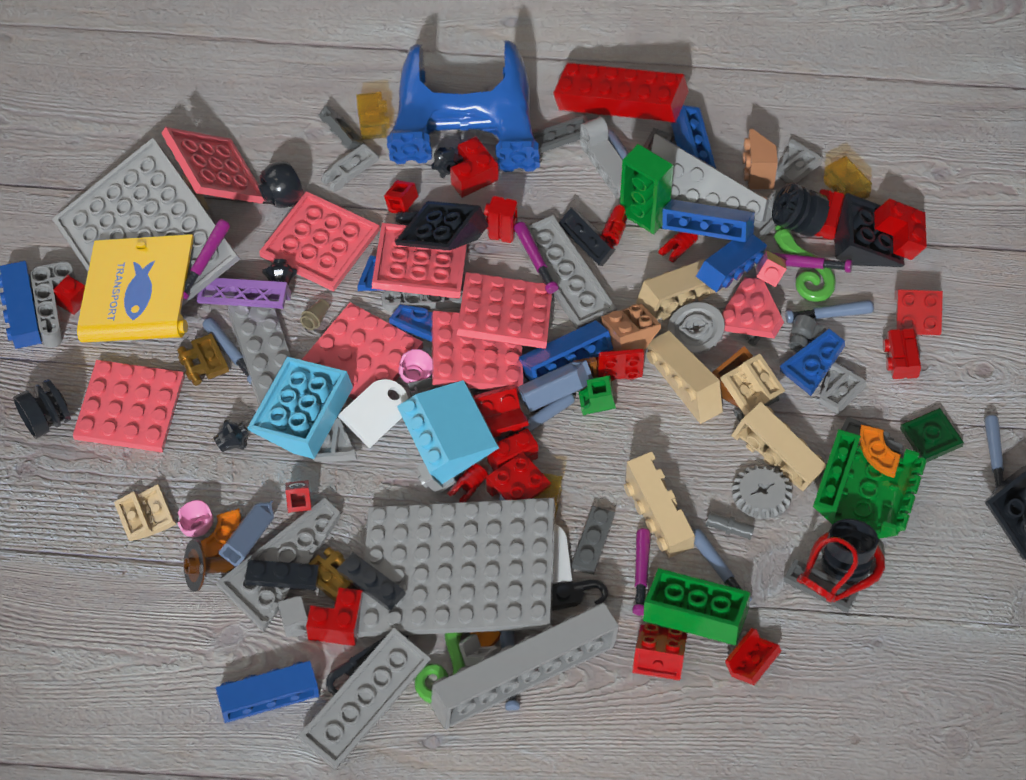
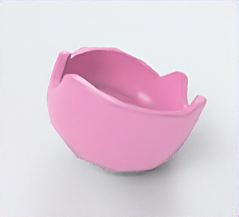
[398,349,432,383]
[177,500,213,537]

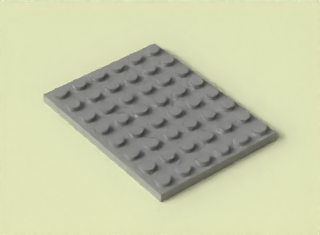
[52,138,240,342]
[359,498,555,637]

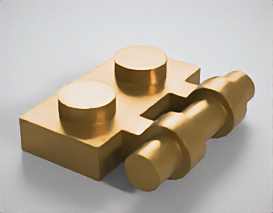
[177,333,229,386]
[309,547,353,602]

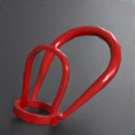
[797,531,885,603]

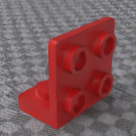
[894,290,943,336]
[596,349,644,381]
[473,385,529,437]
[486,452,551,500]
[632,624,688,680]

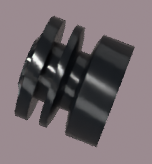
[772,182,829,237]
[13,379,71,439]
[821,519,879,582]

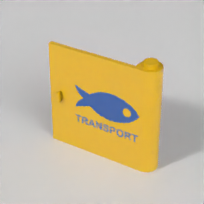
[77,234,194,343]

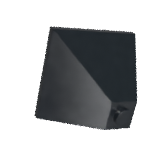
[835,193,905,267]
[395,201,488,251]
[985,466,1026,560]

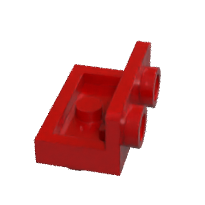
[725,628,781,685]

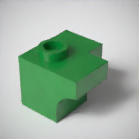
[579,376,616,415]

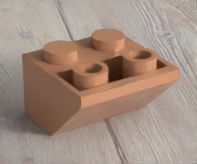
[742,129,778,189]
[601,303,661,351]

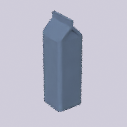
[518,360,593,412]
[219,500,274,567]

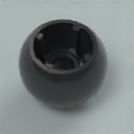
[258,161,303,208]

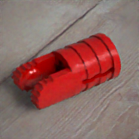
[601,204,627,246]
[658,232,698,263]
[447,463,488,503]

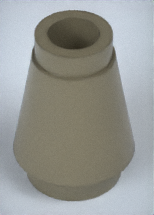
[300,299,330,330]

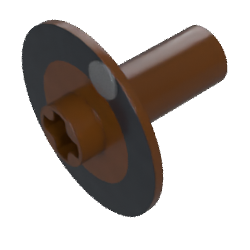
[184,539,234,592]

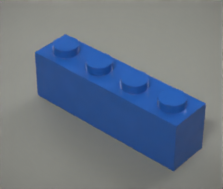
[671,105,716,168]
[662,199,755,242]
[696,234,767,292]
[0,261,42,349]
[519,321,613,381]
[215,661,319,723]

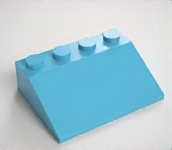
[247,357,353,459]
[397,380,499,485]

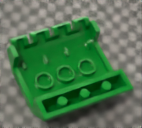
[813,429,927,539]

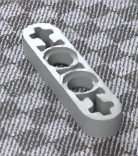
[381,286,463,312]

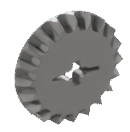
[667,302,725,354]
[732,464,793,519]

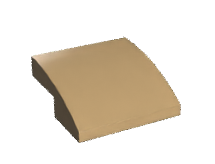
[720,354,785,416]
[114,484,177,541]

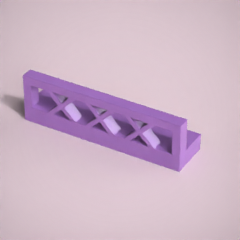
[197,278,291,309]

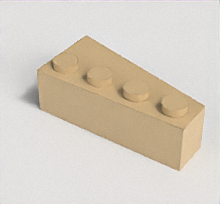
[636,259,723,321]
[646,331,723,424]
[731,402,826,491]
[624,451,695,558]

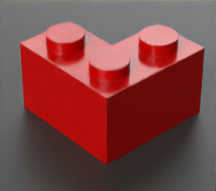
[450,136,498,198]
[874,198,927,260]
[306,587,363,646]

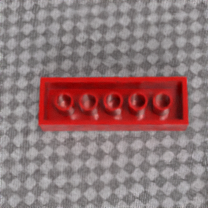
[553,63,689,122]

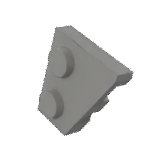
[777,139,822,184]
[820,362,866,414]
[313,418,358,462]

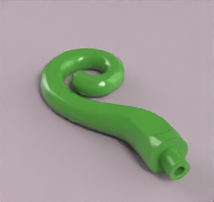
[774,226,836,302]
[415,633,465,704]

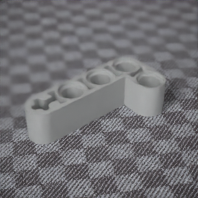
[580,116,622,200]
[31,262,76,348]

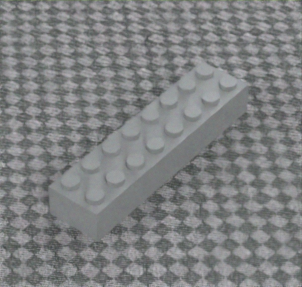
[431,603,619,729]

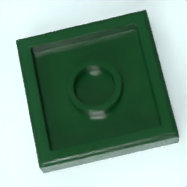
[900,408,964,462]

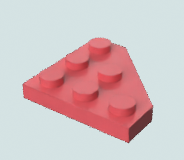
[722,277,784,339]

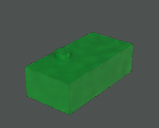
[620,144,674,235]
[643,568,751,646]

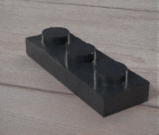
[559,207,616,266]
[337,553,406,611]
[245,560,319,590]

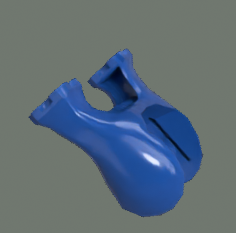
[387,41,540,172]

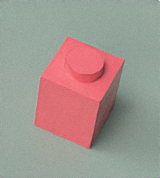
[756,250,787,287]

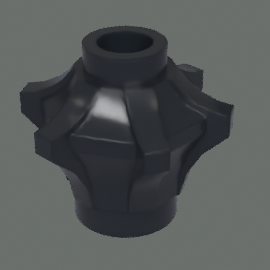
[431,147,464,179]
[262,259,297,286]
[213,419,249,452]

